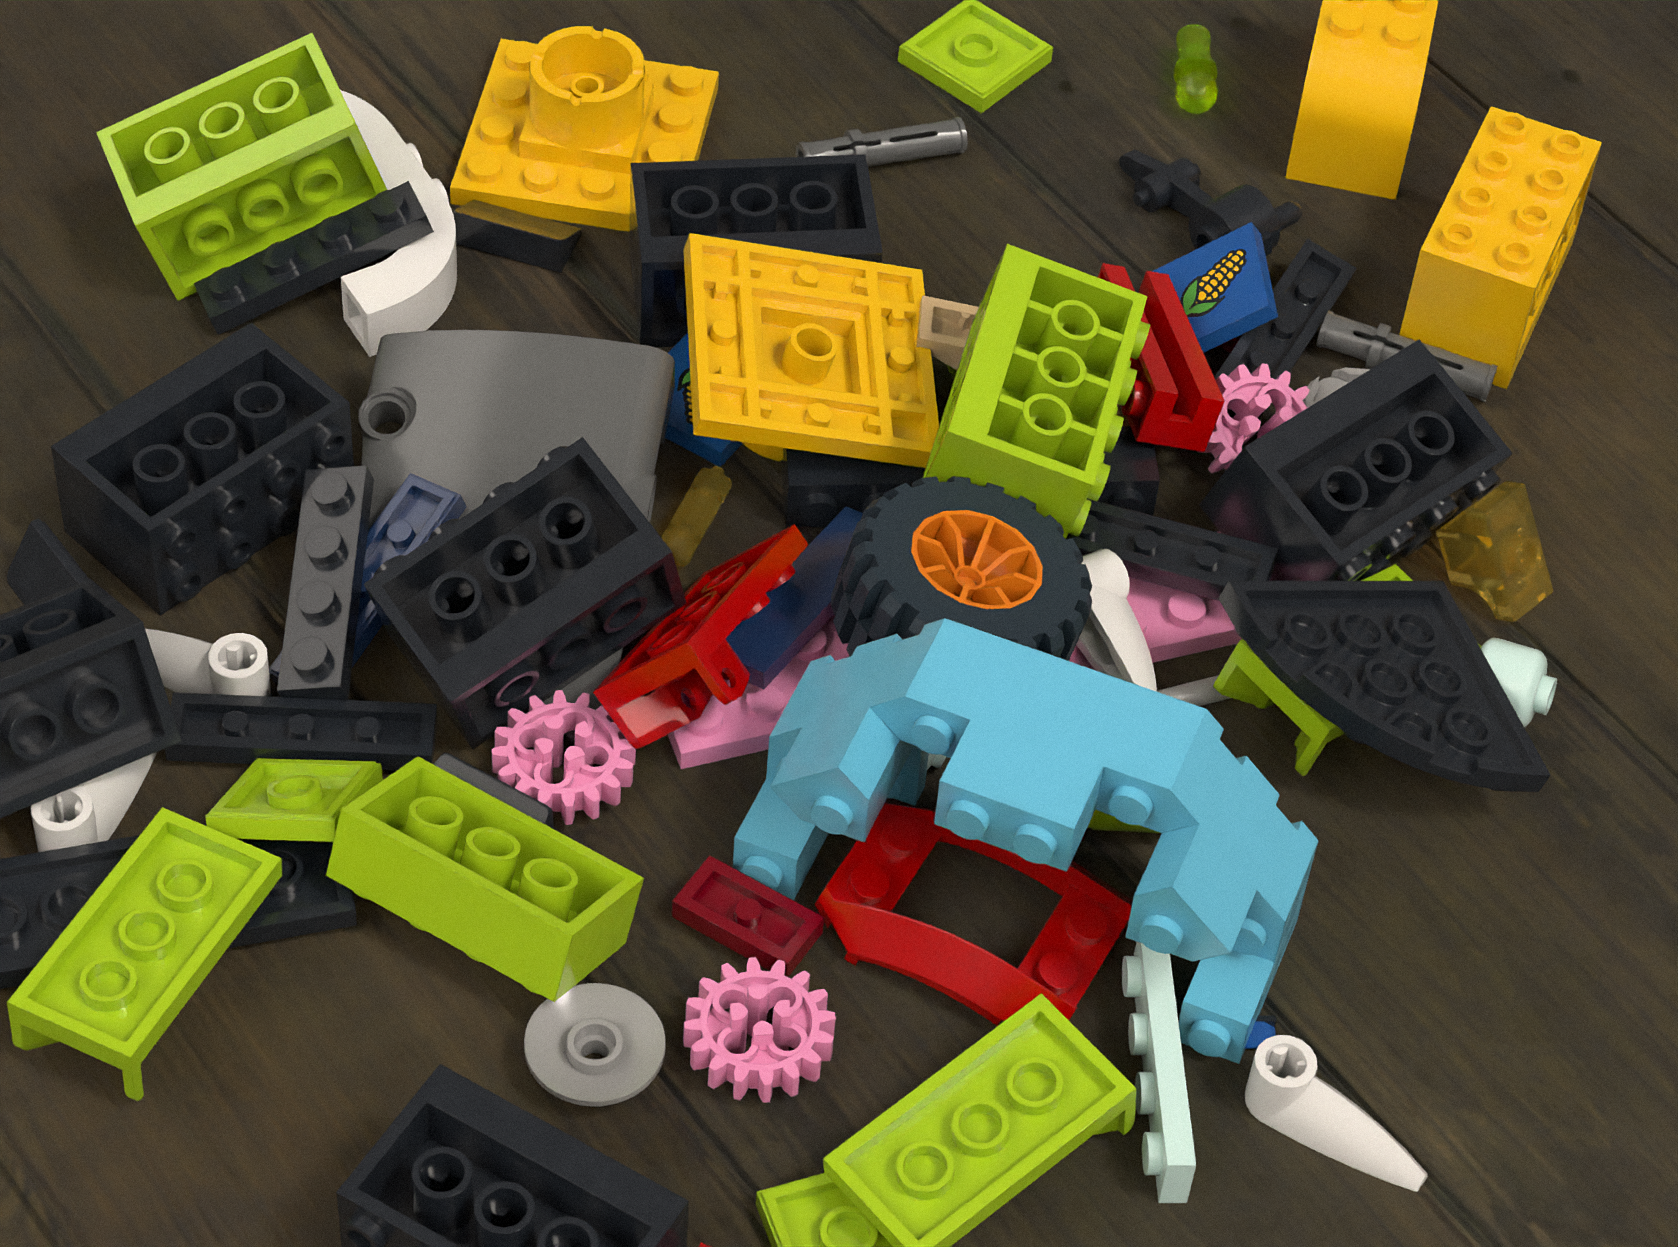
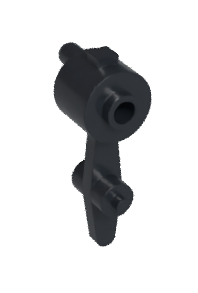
[1119,149,1302,256]

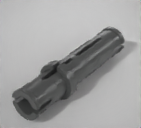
[796,117,968,167]
[1316,311,1498,402]

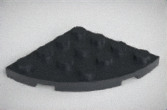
[1218,581,1551,792]

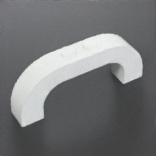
[340,90,457,357]

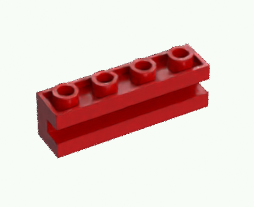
[1097,263,1225,452]

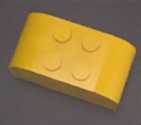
[1285,0,1438,200]

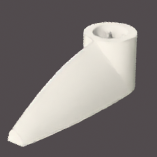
[1076,549,1157,692]
[145,629,271,697]
[31,752,157,852]
[1245,1035,1428,1192]

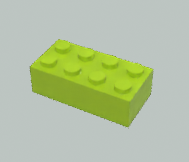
[326,756,644,1002]

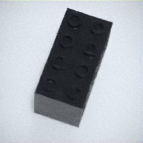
[629,154,883,347]
[51,323,354,616]
[1199,339,1513,581]
[364,437,687,750]
[0,579,181,818]
[336,1064,689,1247]

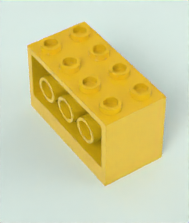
[1399,106,1602,389]

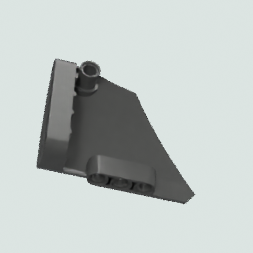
[359,330,675,743]

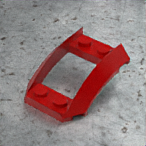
[815,803,1133,1026]

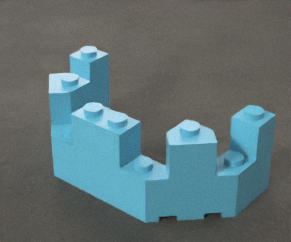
[733,618,1318,1064]

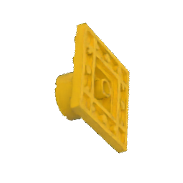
[450,26,719,232]
[683,233,939,468]

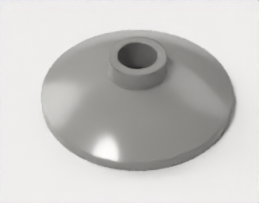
[524,983,665,1106]

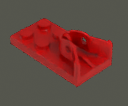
[593,524,809,749]

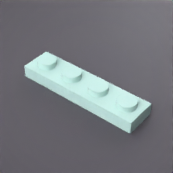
[1122,942,1196,1203]

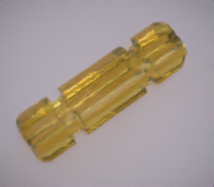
[661,466,732,566]

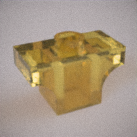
[1436,481,1554,622]

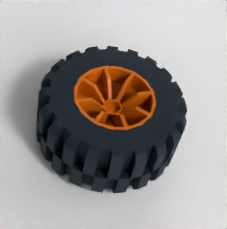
[831,476,1093,661]

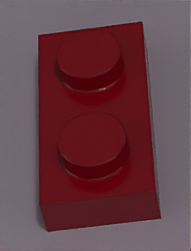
[672,855,824,977]

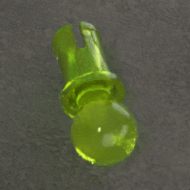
[1173,24,1219,114]

